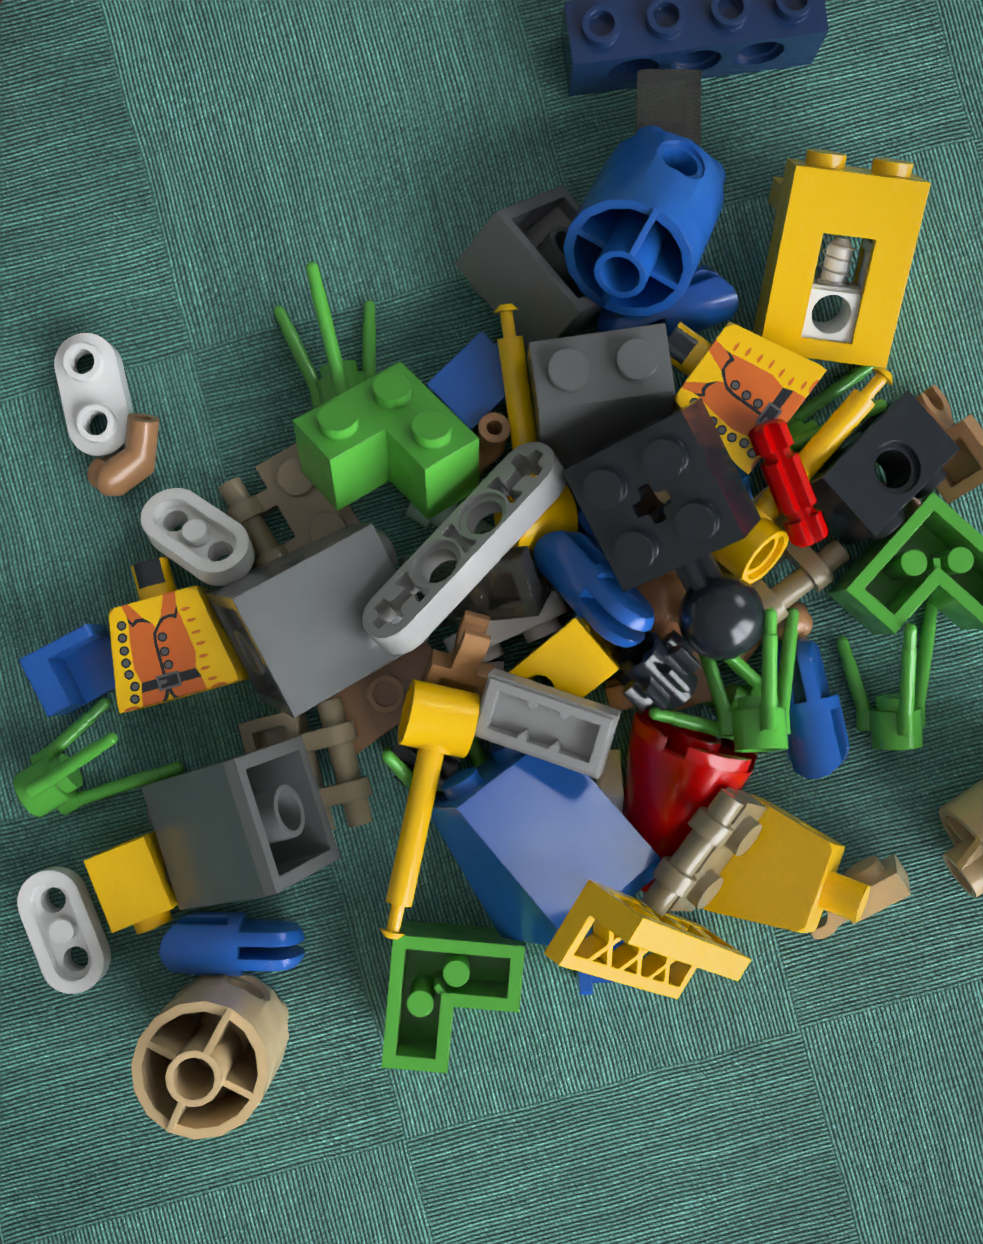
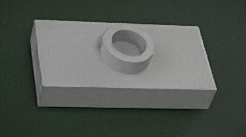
[474,668,621,779]

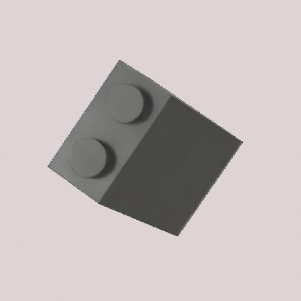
[527,323,675,493]
[204,523,429,718]
[141,735,340,910]

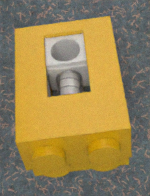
[753,149,931,368]

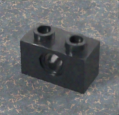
[809,390,960,546]

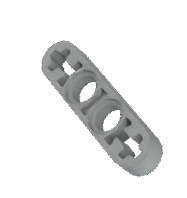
[362,442,567,655]

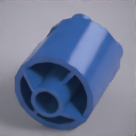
[563,125,726,316]

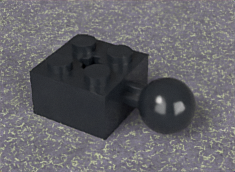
[562,398,765,660]

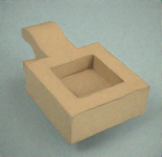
[810,853,911,939]

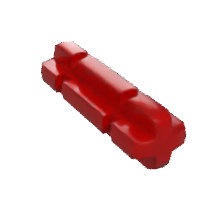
[748,418,828,548]

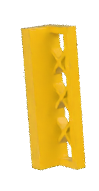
[544,879,752,999]

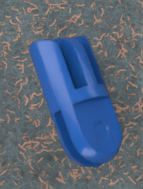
[598,265,738,338]
[533,530,654,648]
[777,638,850,779]
[159,911,305,977]

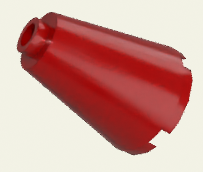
[622,708,758,892]

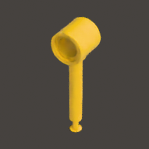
[494,303,578,555]
[712,367,893,584]
[379,679,480,940]

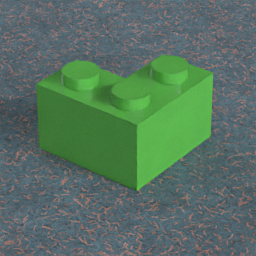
[292,361,479,520]
[827,492,983,635]
[381,920,525,1073]

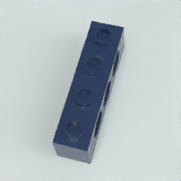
[560,0,829,97]

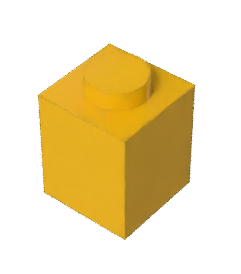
[84,830,178,935]

